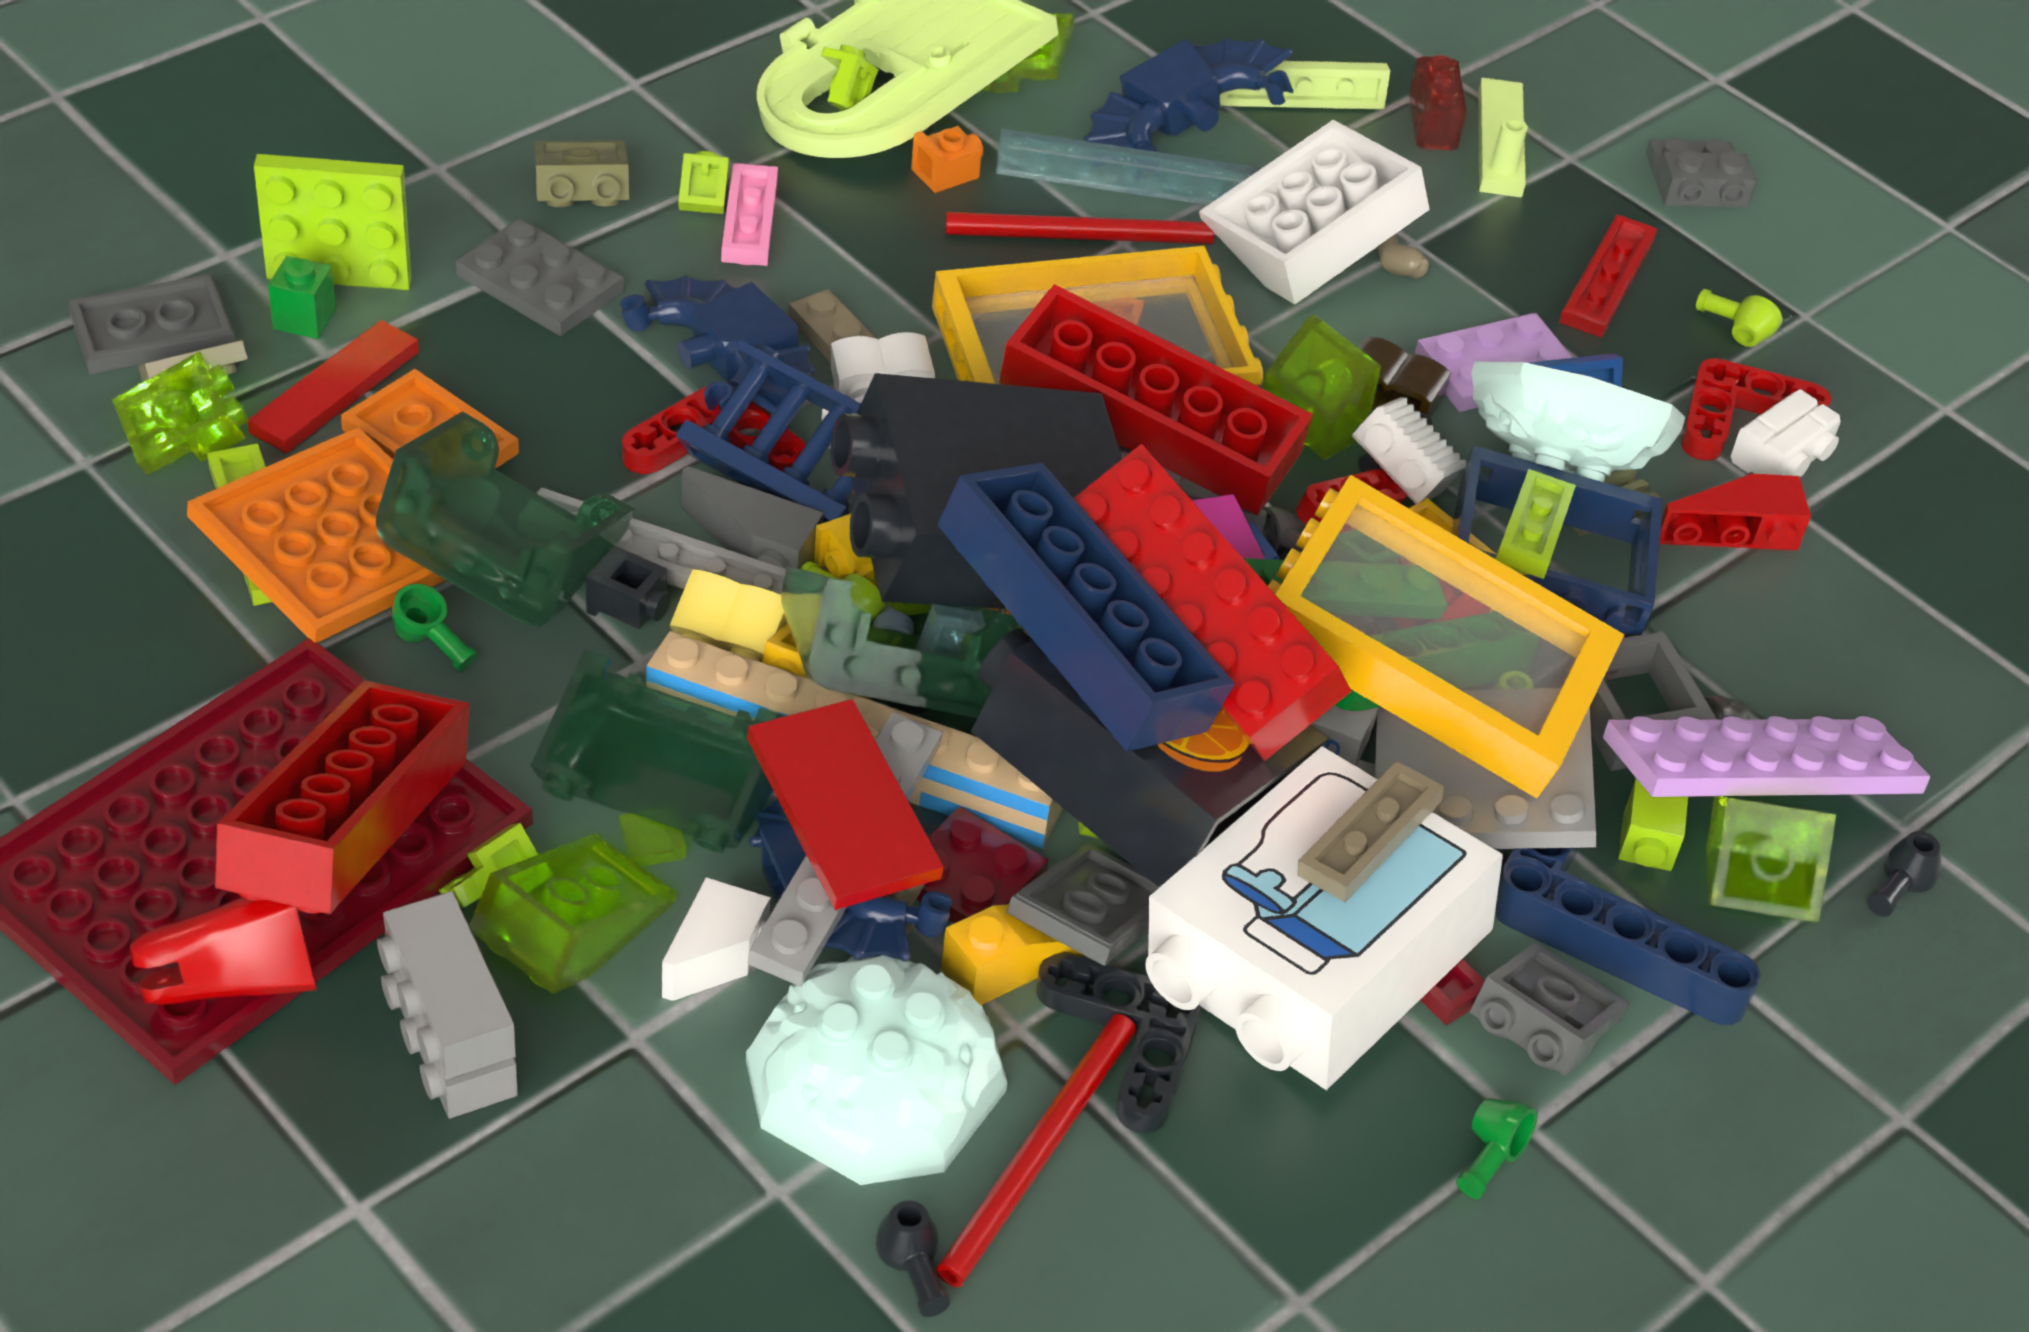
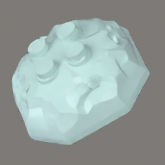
[1471,361,1685,482]
[746,955,1008,1185]

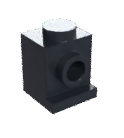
[586,545,671,629]

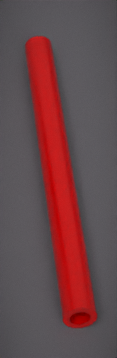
[945,212,1214,244]
[936,1014,1137,1287]

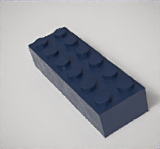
[937,463,1235,752]

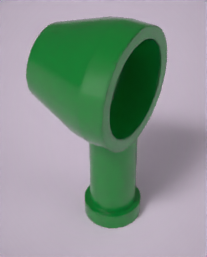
[392,584,478,672]
[1456,1098,1537,1199]

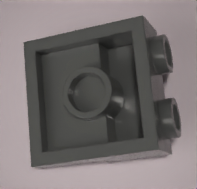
[1646,138,1756,208]
[1470,942,1630,1076]

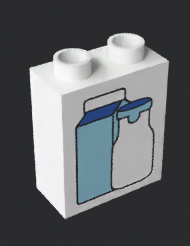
[1146,746,1503,1090]

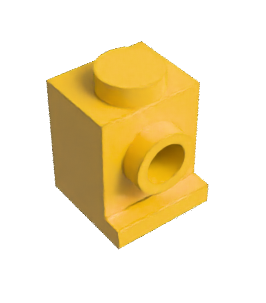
[814,514,878,588]

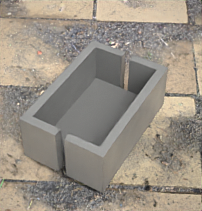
[377,891,518,1119]

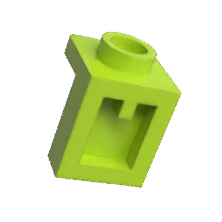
[821,45,878,111]
[678,151,729,214]

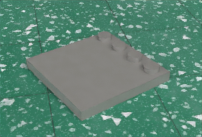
[1375,690,1596,849]

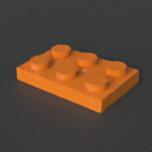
[341,369,519,502]

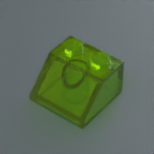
[1263,314,1381,460]
[1706,796,1836,922]

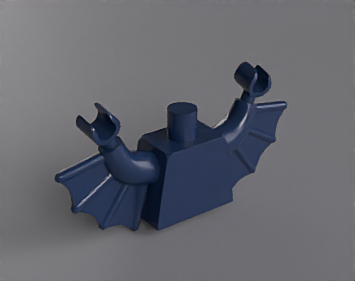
[1084,38,1294,179]
[620,275,816,414]
[749,798,952,962]

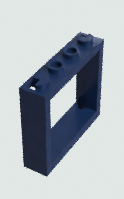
[1451,445,1663,638]

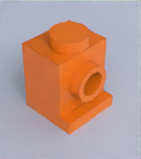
[911,126,983,193]

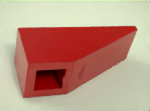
[1659,473,1811,551]

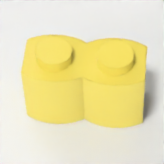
[670,569,795,663]

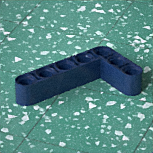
[1495,848,1761,1025]

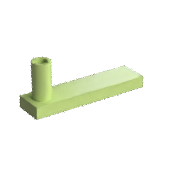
[1219,61,1390,109]
[1478,78,1528,197]

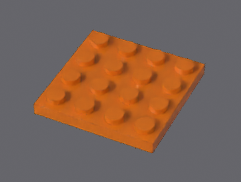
[187,427,485,643]

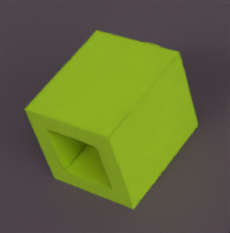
[1618,778,1688,871]

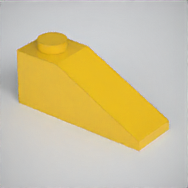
[940,904,1085,1005]

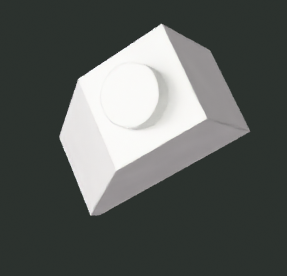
[662,878,770,1001]

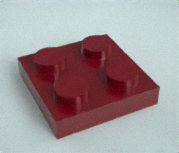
[916,806,1049,924]

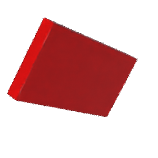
[747,699,944,910]

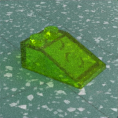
[469,833,678,994]

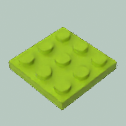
[254,154,412,290]

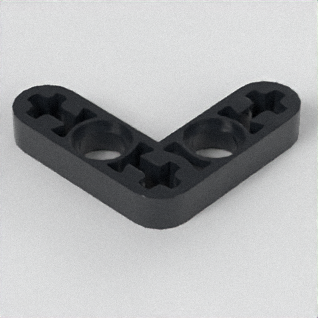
[1036,953,1200,1134]

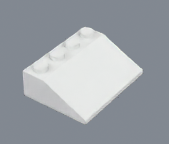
[1199,120,1430,305]

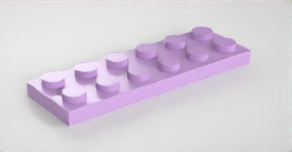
[1603,716,1930,797]

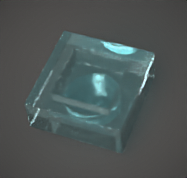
[917,604,986,667]

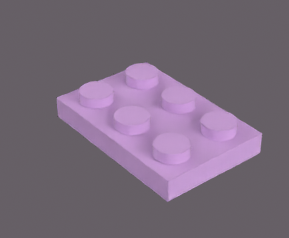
[1415,313,1572,412]

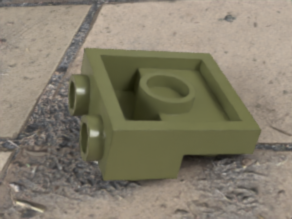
[534,140,629,207]

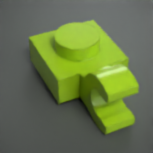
[439,823,548,908]

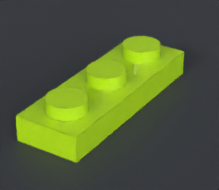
[1496,469,1576,579]

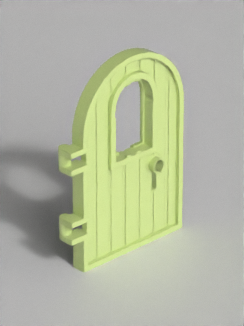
[757,0,1058,158]

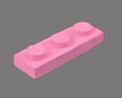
[721,163,778,266]

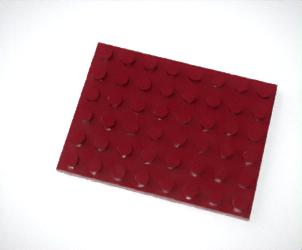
[0,638,533,1085]

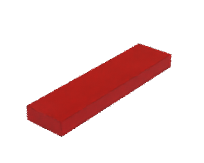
[1559,215,1658,338]
[247,320,419,454]

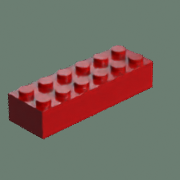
[999,284,1313,515]
[1073,444,1351,761]
[215,680,470,914]

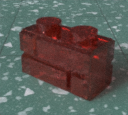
[1409,55,1467,151]

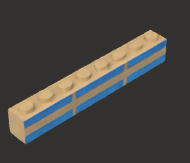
[646,631,1062,849]

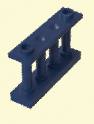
[675,340,861,523]

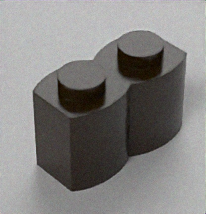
[1338,337,1451,417]

